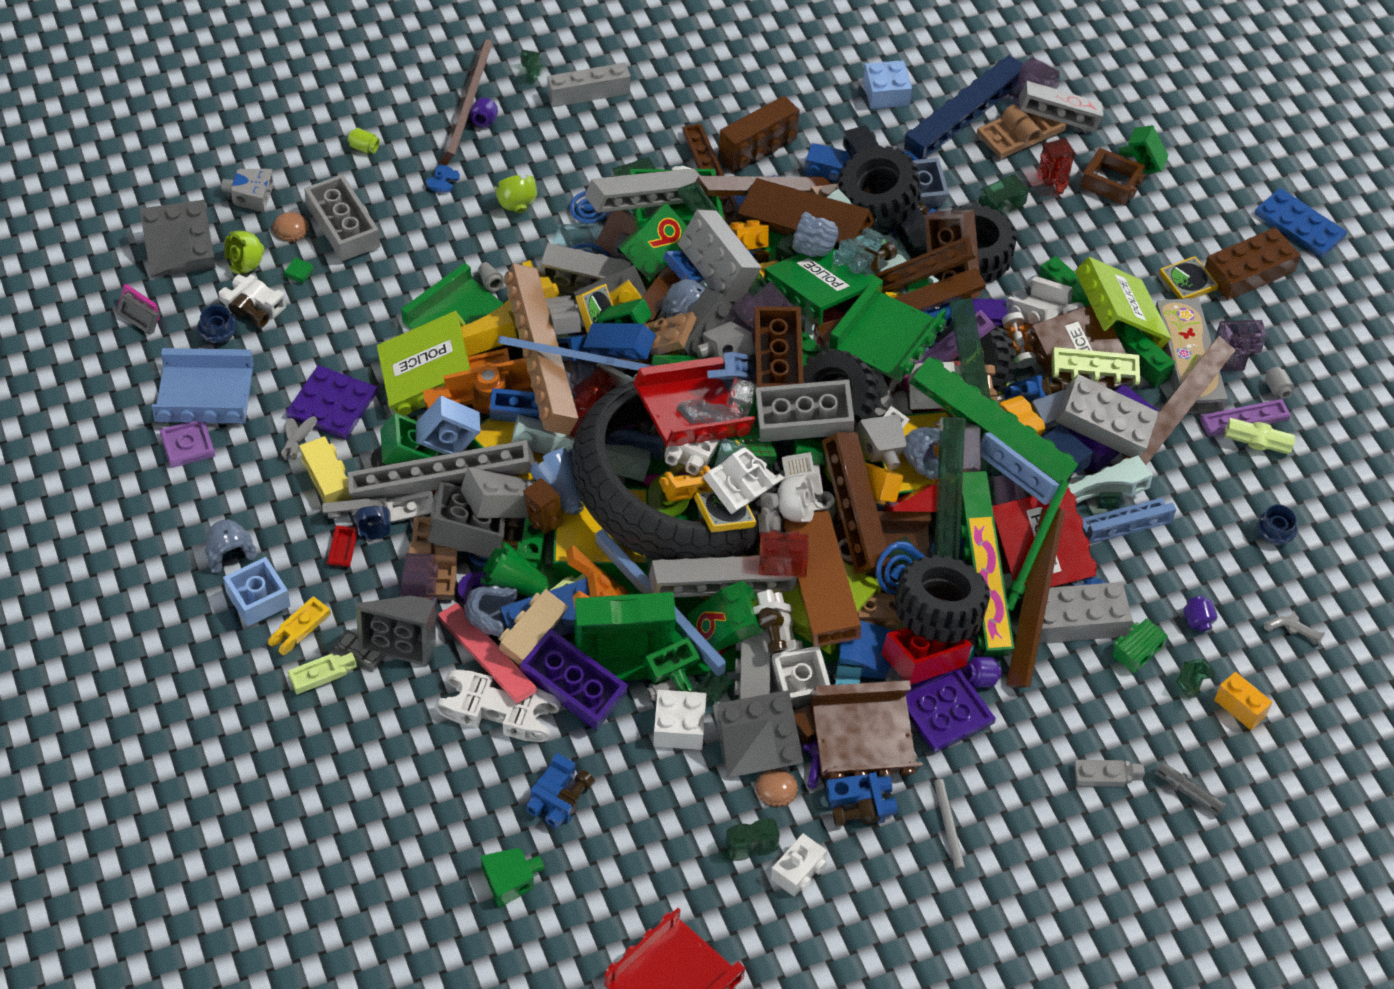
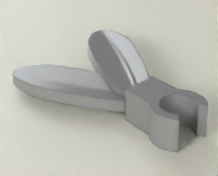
[281,417,317,460]

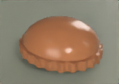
[272,212,309,242]
[756,769,798,808]

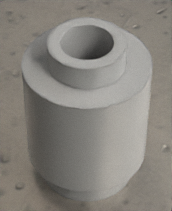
[1266,367,1295,399]

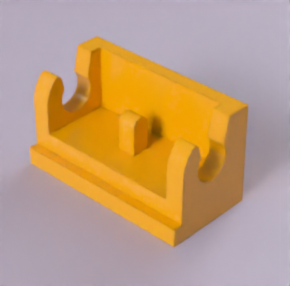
[659,465,712,502]

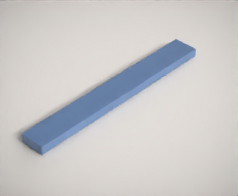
[596,529,726,677]

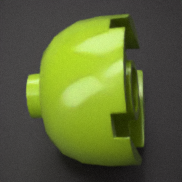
[494,175,537,213]
[224,231,264,274]

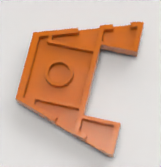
[566,545,629,609]

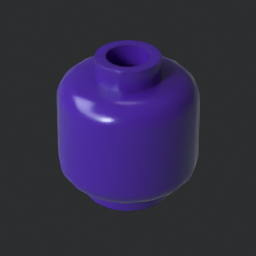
[469,98,498,128]
[1183,596,1218,632]
[964,657,1001,688]

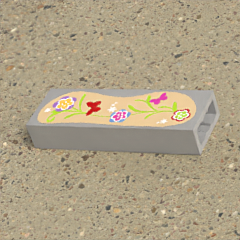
[1156,298,1228,414]

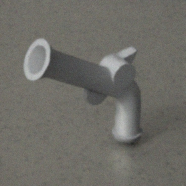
[1264,611,1325,645]

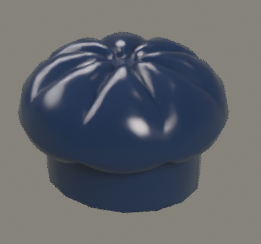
[197,305,237,344]
[1257,504,1298,545]

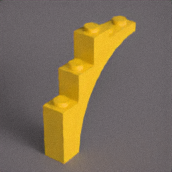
[461,260,559,356]

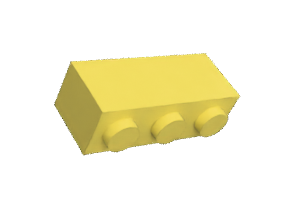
[299,436,352,503]

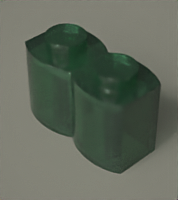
[725,818,780,861]

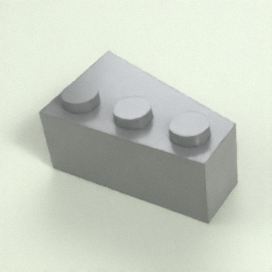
[460,467,536,518]

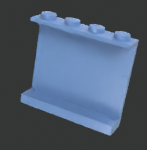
[152,348,254,423]

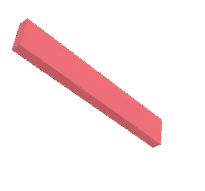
[437,603,537,704]

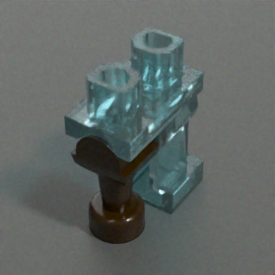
[833,227,897,276]

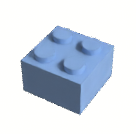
[863,60,912,109]
[416,395,480,455]
[223,557,290,627]

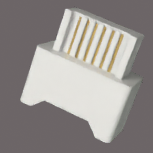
[780,452,823,495]

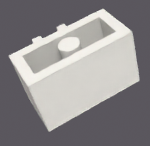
[771,833,827,897]

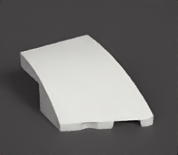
[703,447,784,515]

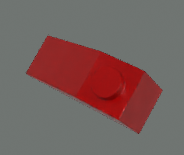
[884,479,958,512]

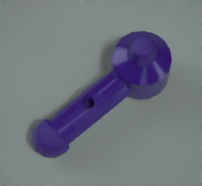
[803,740,820,789]

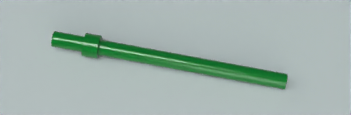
[1007,480,1069,611]

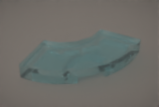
[677,399,742,425]

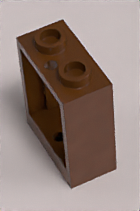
[1080,147,1145,205]

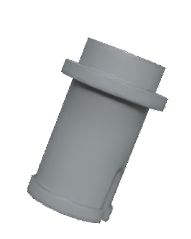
[646,679,678,702]

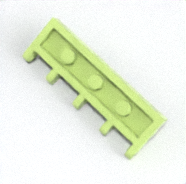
[1052,347,1140,386]

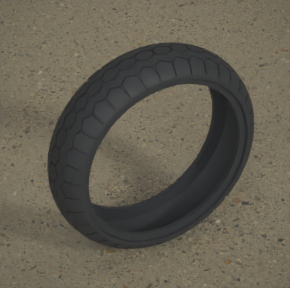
[572,381,784,560]

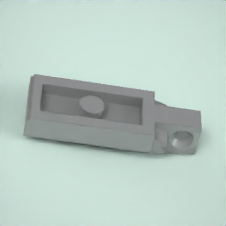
[758,492,783,556]
[322,498,388,519]
[1074,760,1145,787]

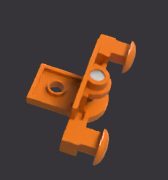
[423,348,533,415]

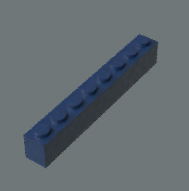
[904,55,1028,160]

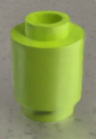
[348,128,380,154]

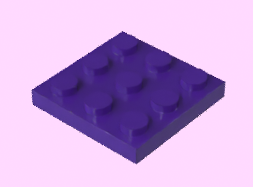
[286,365,378,440]
[906,668,996,753]

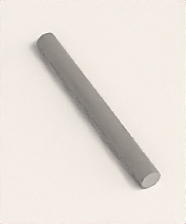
[934,779,965,872]

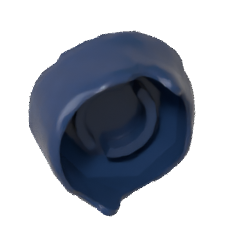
[354,506,392,540]

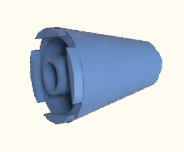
[530,448,585,515]

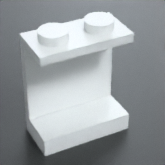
[1008,276,1072,325]

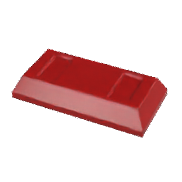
[327,525,358,567]

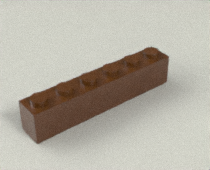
[822,432,890,574]

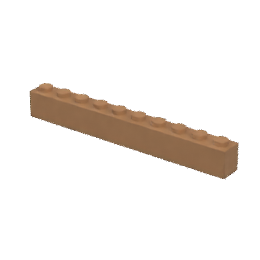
[504,263,579,435]

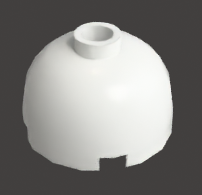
[776,475,815,523]

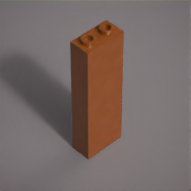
[783,511,861,647]

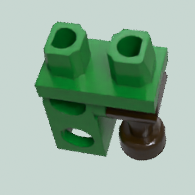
[500,518,546,571]

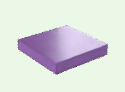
[159,421,216,468]

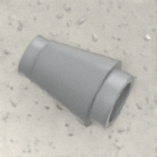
[478,262,504,292]

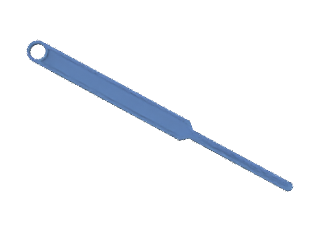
[498,336,755,389]

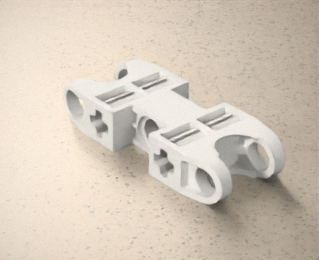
[435,670,561,742]

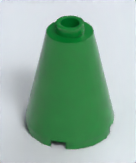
[480,541,549,597]

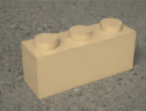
[499,589,568,666]

